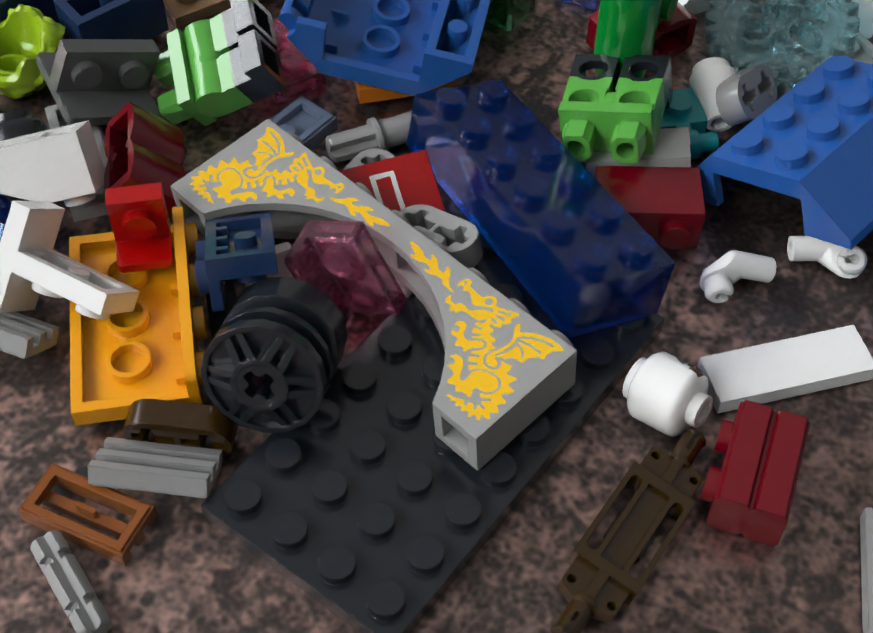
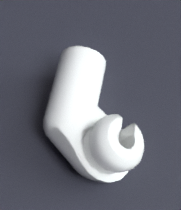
[699,250,777,303]

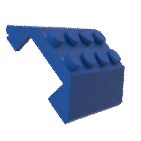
[278,0,491,97]
[696,56,873,250]

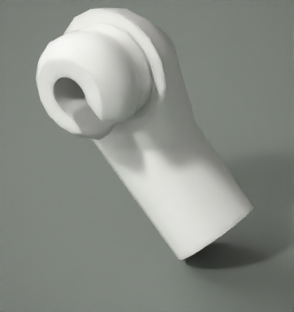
[787,235,868,279]

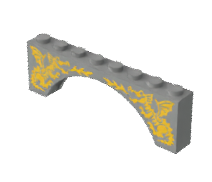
[170,119,577,471]

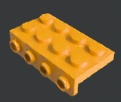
[69,206,208,426]

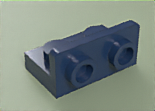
[195,212,278,312]

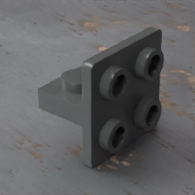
[36,39,161,125]

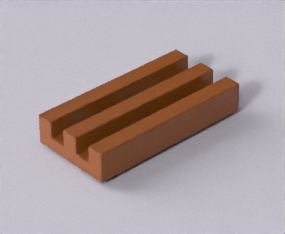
[17,463,158,566]

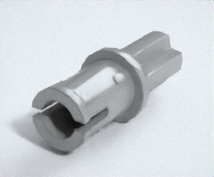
[325,109,425,163]

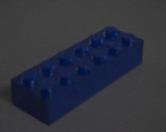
[406,80,676,338]

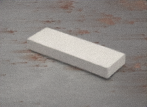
[697,325,873,414]

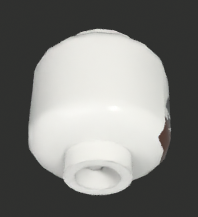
[622,351,713,437]

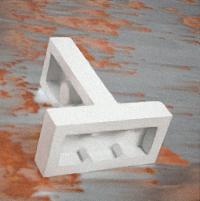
[0,201,140,320]

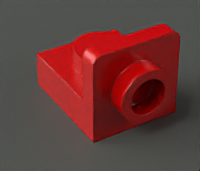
[105,182,174,273]

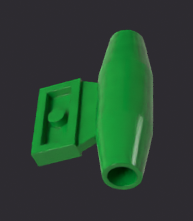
[594,0,678,78]

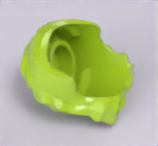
[0,4,66,99]

